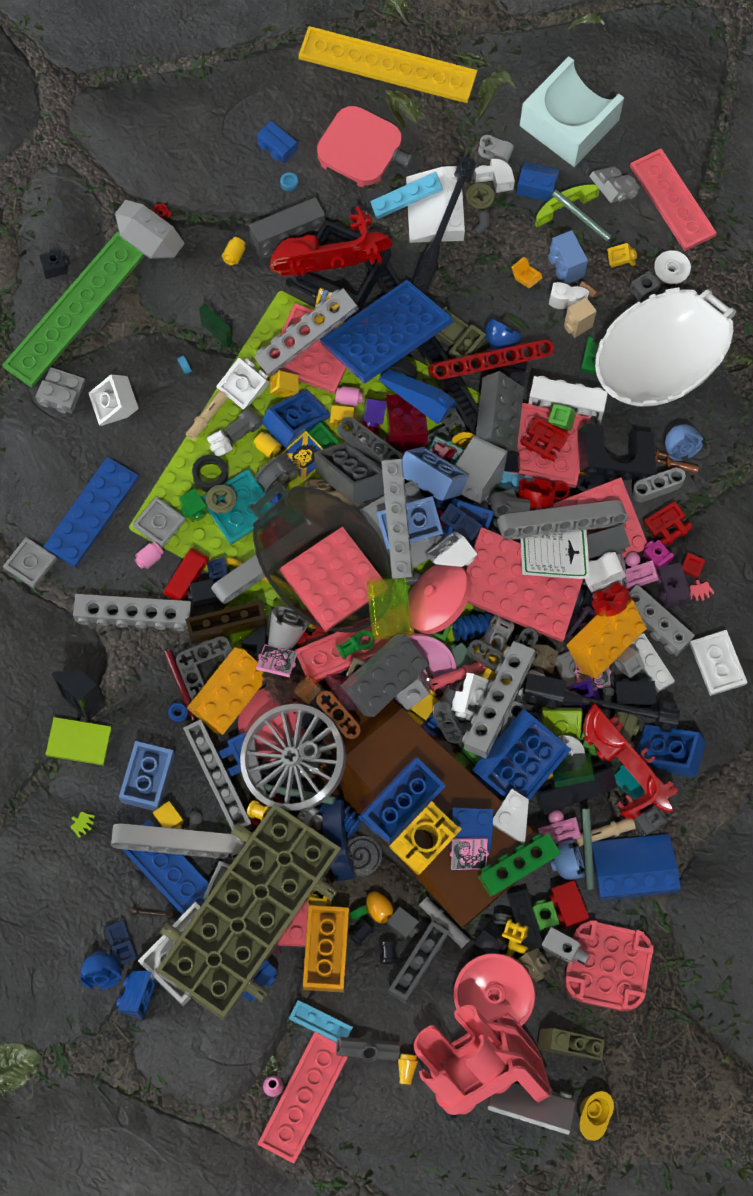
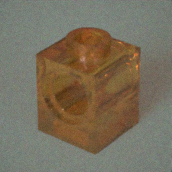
[293,673,322,704]

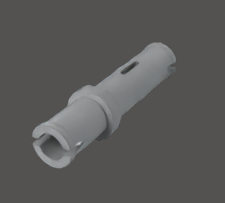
[419,897,471,949]

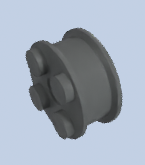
[254,453,299,495]

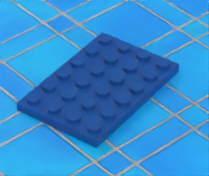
[320,280,453,384]

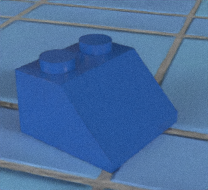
[516,162,559,202]
[449,808,493,852]

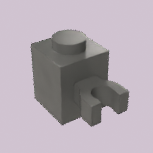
[634,806,666,836]

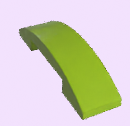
[535,185,600,227]

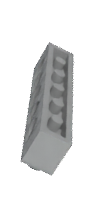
[254,288,358,377]
[382,459,413,579]
[73,594,192,631]
[462,641,535,759]
[183,719,253,830]

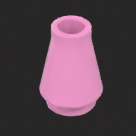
[263,1076,284,1097]

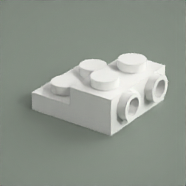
[216,358,270,410]
[451,673,491,721]

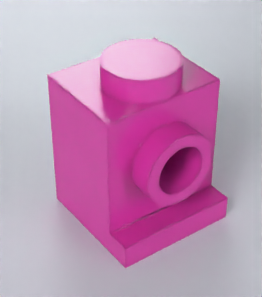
[642,540,674,572]

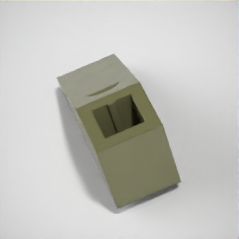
[538,1028,604,1060]

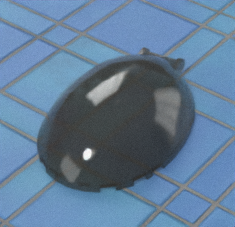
[248,481,395,633]

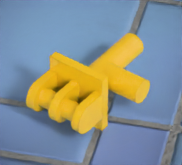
[502,919,528,958]

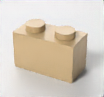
[564,297,597,338]

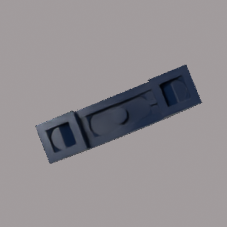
[322,799,356,881]

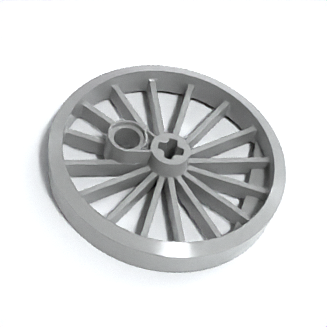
[240,704,346,811]

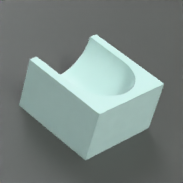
[520,56,624,167]

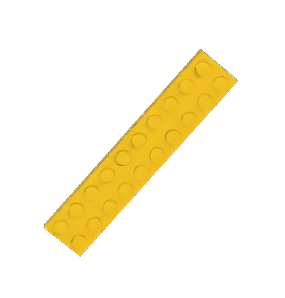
[298,26,477,104]

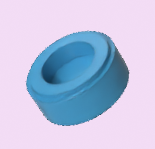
[280,172,298,191]
[177,355,192,375]

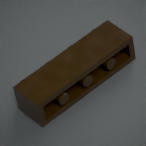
[185,600,267,644]

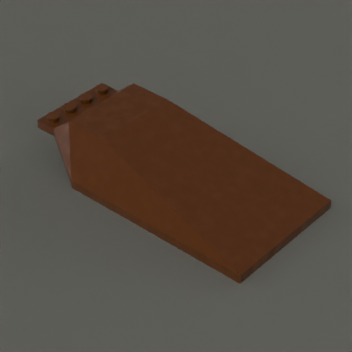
[321,700,540,929]

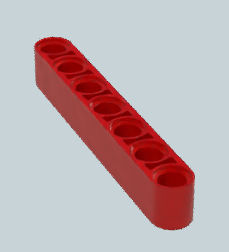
[428,340,554,379]

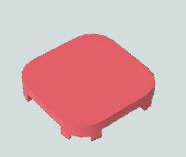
[317,106,401,188]
[565,921,653,1011]

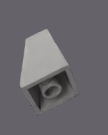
[455,436,508,504]

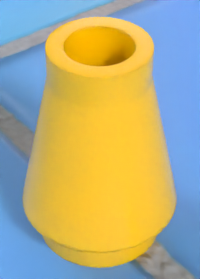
[398,1054,418,1085]

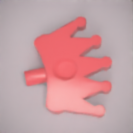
[689,580,714,601]

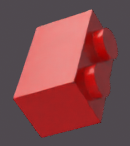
[549,881,589,929]

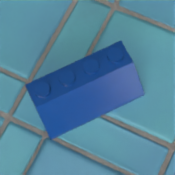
[358,757,446,844]

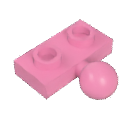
[625,552,659,590]
[538,810,581,844]

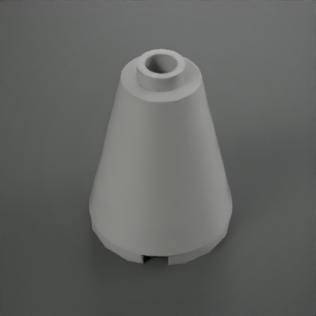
[268,606,309,651]

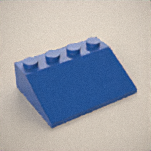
[472,709,571,800]
[592,834,681,901]

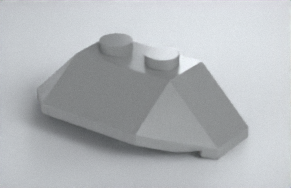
[115,200,185,259]

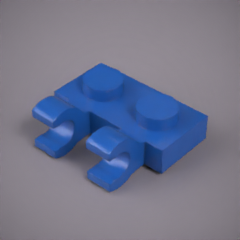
[217,732,261,778]

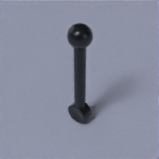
[286,279,318,300]

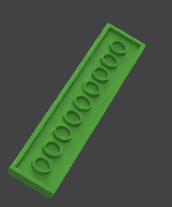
[2,231,146,388]

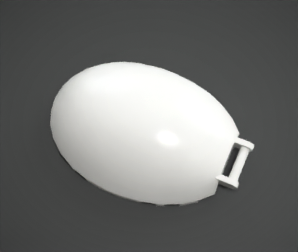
[595,287,736,407]

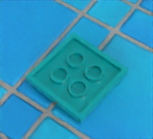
[201,469,278,545]

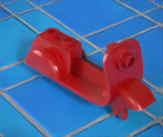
[270,206,393,277]
[583,703,678,820]

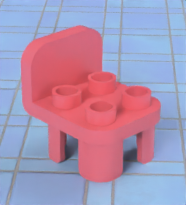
[414,1005,552,1115]

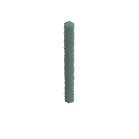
[552,189,611,241]
[264,784,335,805]
[582,809,594,889]

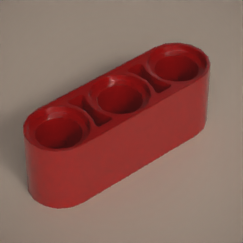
[164,547,209,601]

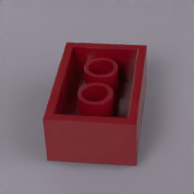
[386,394,428,451]

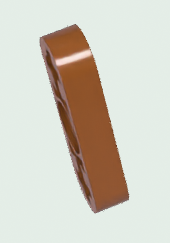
[316,690,360,739]

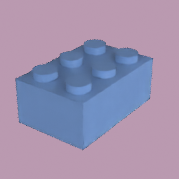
[402,447,470,500]
[376,496,444,550]
[119,741,175,811]

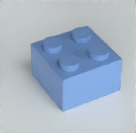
[548,230,588,284]

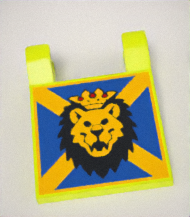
[281,431,323,492]

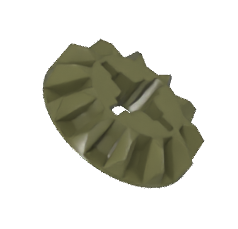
[466,183,495,210]
[206,485,236,514]

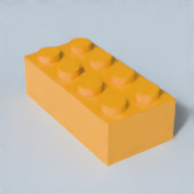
[567,600,647,679]
[187,648,271,735]
[303,905,349,993]

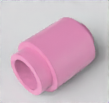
[336,386,363,407]
[135,542,164,569]

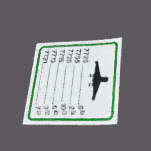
[520,530,590,579]

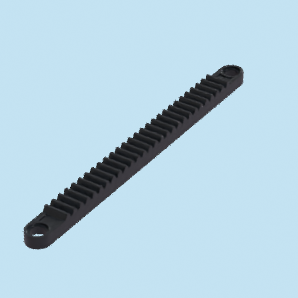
[359,233,479,436]

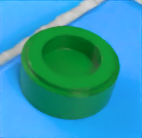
[349,905,369,920]

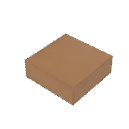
[579,281,601,297]

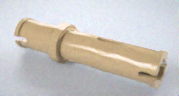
[186,391,228,441]
[576,818,636,847]

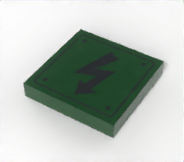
[199,304,232,348]
[553,753,595,788]

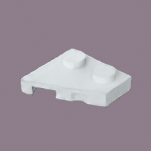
[493,789,529,844]

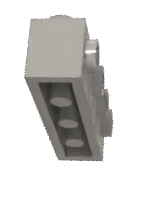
[629,584,695,656]

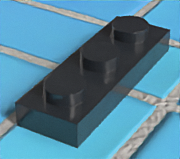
[507,889,543,952]

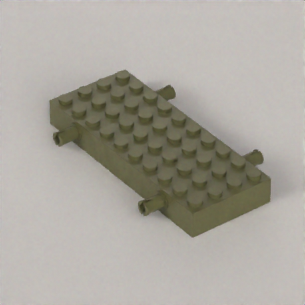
[156,804,341,1021]

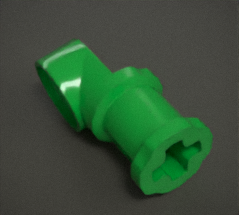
[335,630,375,660]

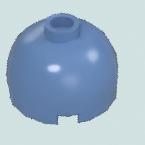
[665,424,704,461]
[550,839,585,880]

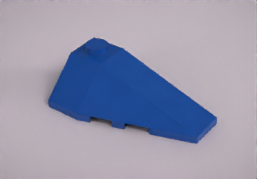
[378,369,457,424]

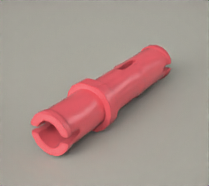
[429,662,487,691]

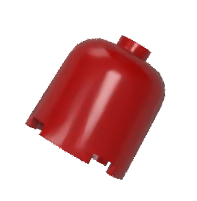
[517,477,557,511]

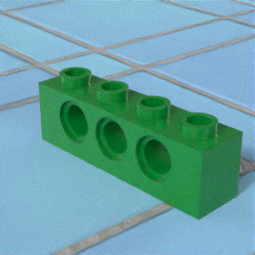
[478,833,561,897]

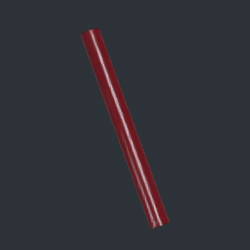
[164,650,199,722]

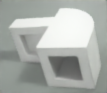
[474,159,515,193]

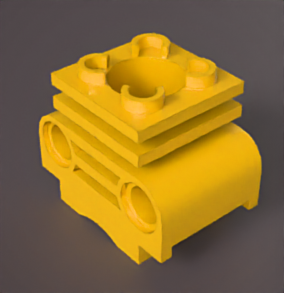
[389,801,462,875]

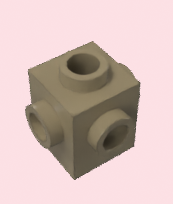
[530,644,558,674]
[517,948,551,983]

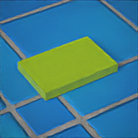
[46,717,112,766]

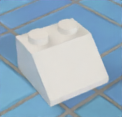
[89,374,139,426]
[425,530,477,567]

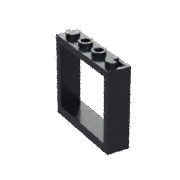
[294,220,391,310]

